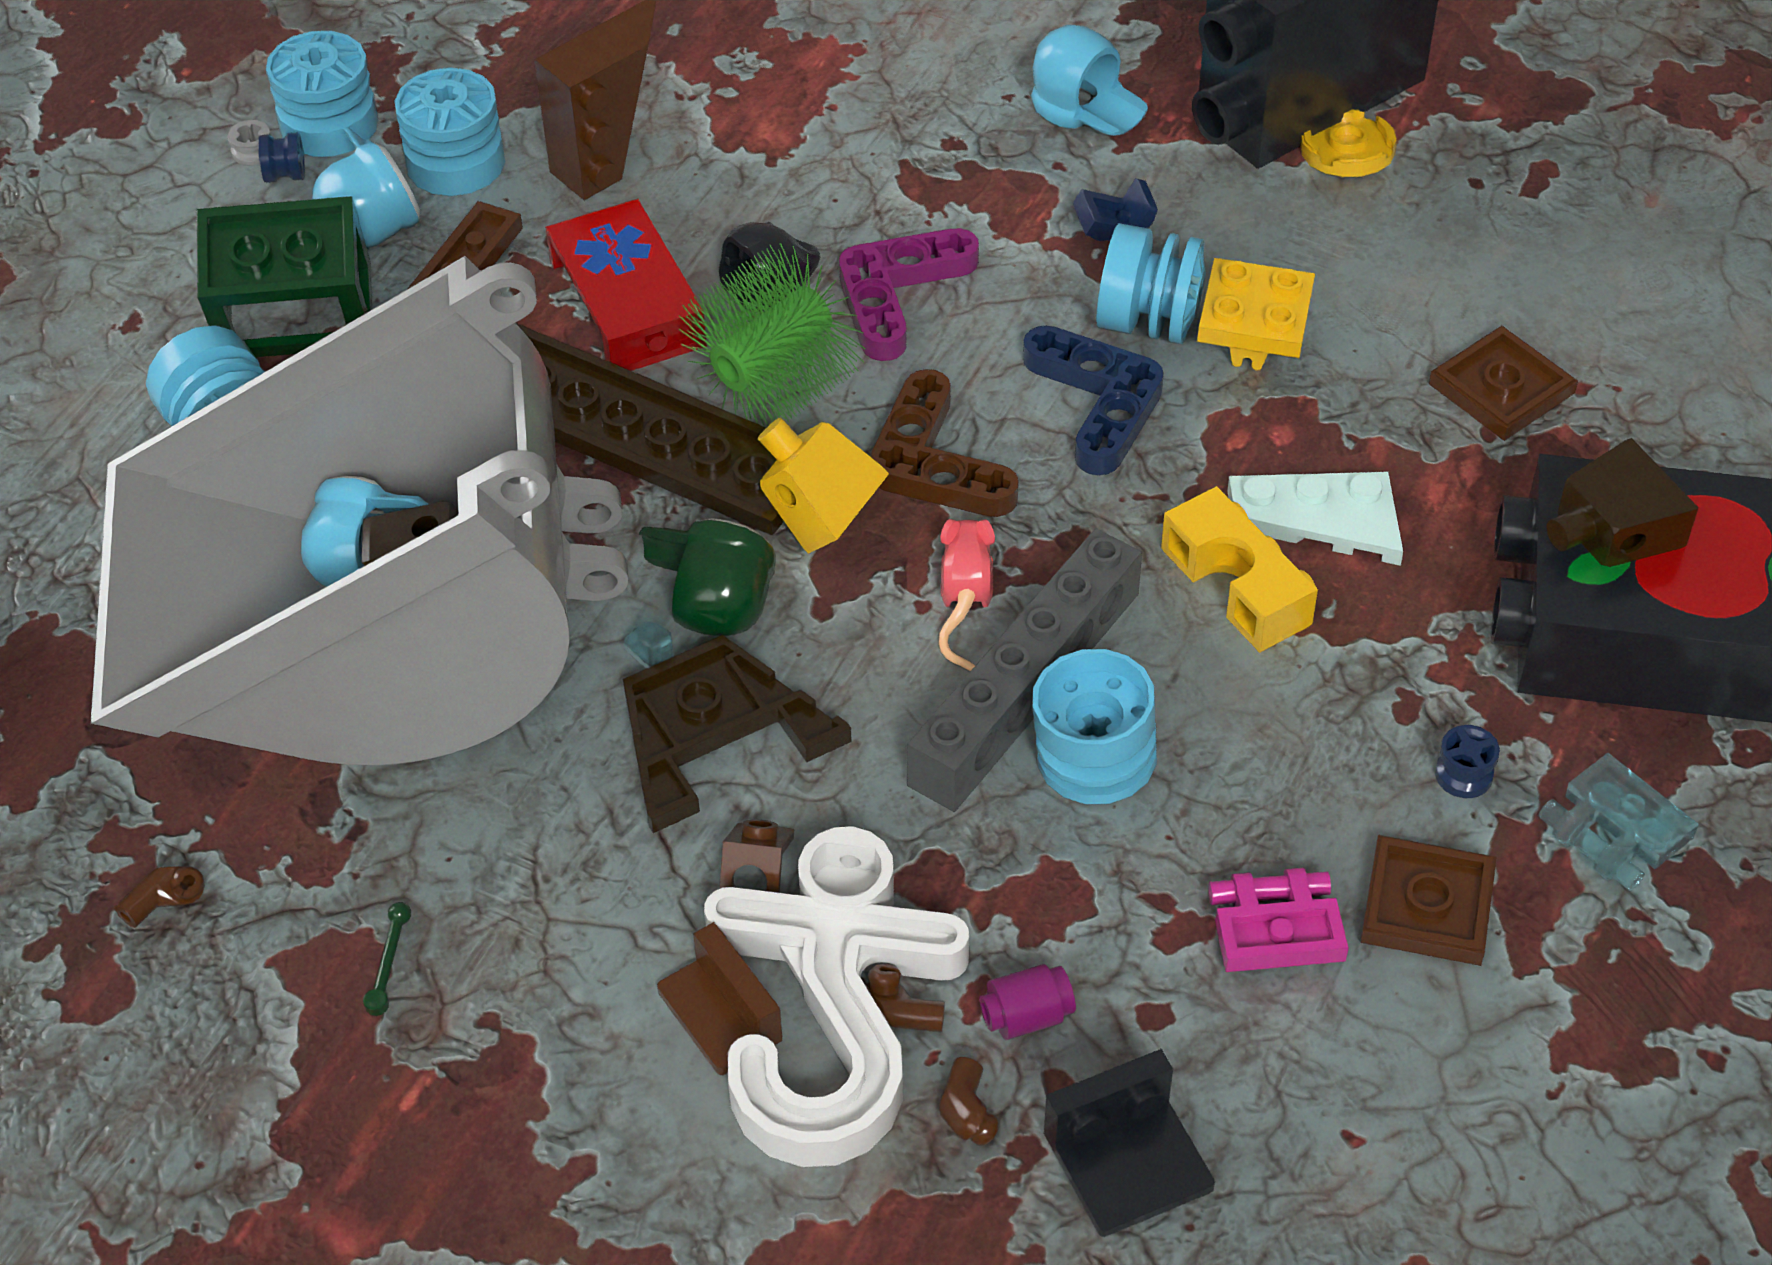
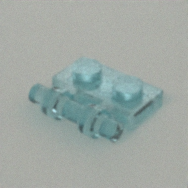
[1538,753,1699,891]

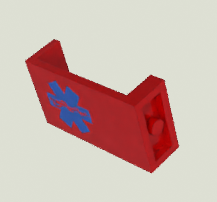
[546,199,707,371]

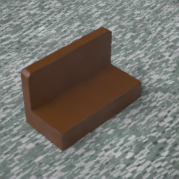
[657,922,783,1075]

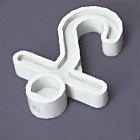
[704,827,969,1167]

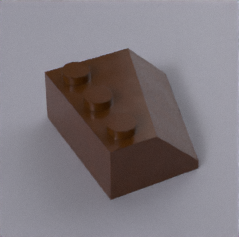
[534,0,657,201]

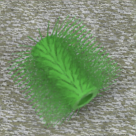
[678,243,865,427]

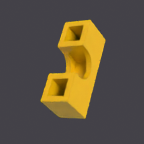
[1161,486,1318,653]

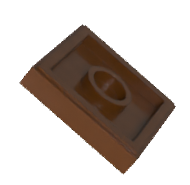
[1429,326,1578,441]
[1360,835,1497,966]

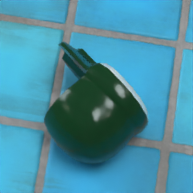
[639,518,776,636]

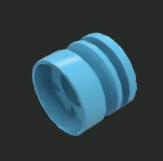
[266,31,378,157]
[395,68,505,196]
[1096,223,1206,344]
[146,326,265,426]
[1033,649,1157,804]

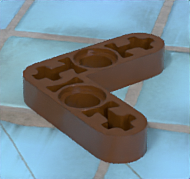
[871,369,1019,517]

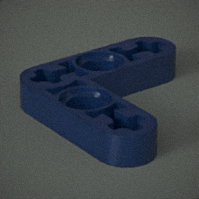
[1023,325,1164,475]

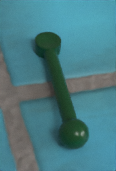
[363,902,411,1016]

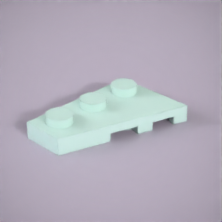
[1227,472,1403,566]

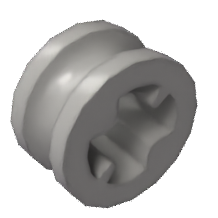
[227,120,271,166]

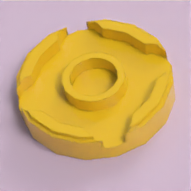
[1301,109,1397,177]

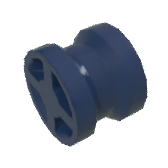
[258,132,305,183]
[1435,725,1500,799]

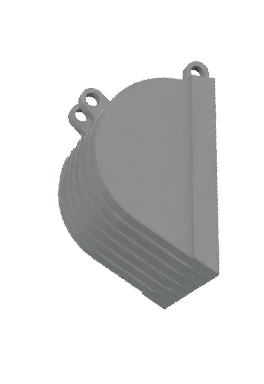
[91,256,628,765]

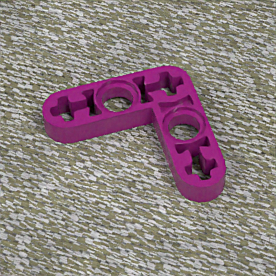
[839,228,979,361]

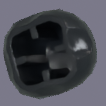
[719,222,820,312]

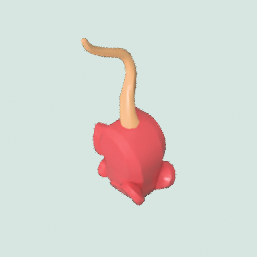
[938,519,995,671]

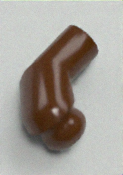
[114,866,205,928]
[865,964,945,1032]
[939,1057,999,1146]

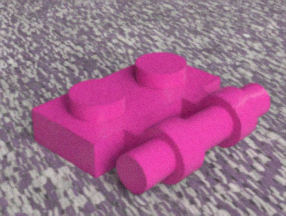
[1208,868,1348,972]

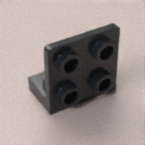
[1044,1049,1215,1237]

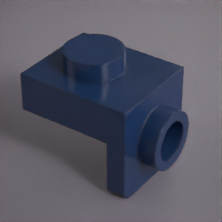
[1072,178,1158,241]

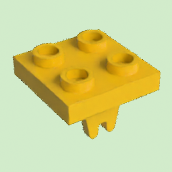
[1197,258,1315,370]

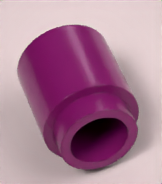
[979,964,1076,1040]

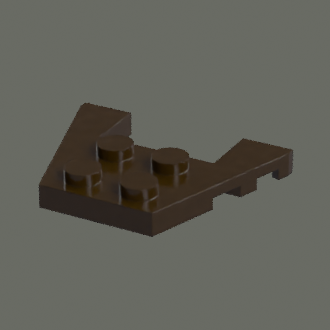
[623,635,852,833]

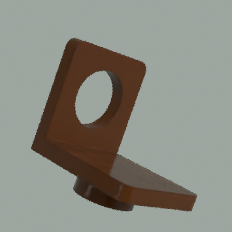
[720,819,794,893]

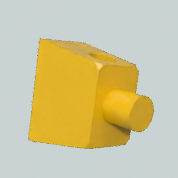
[758,417,889,554]

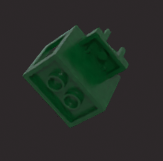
[196,196,373,358]

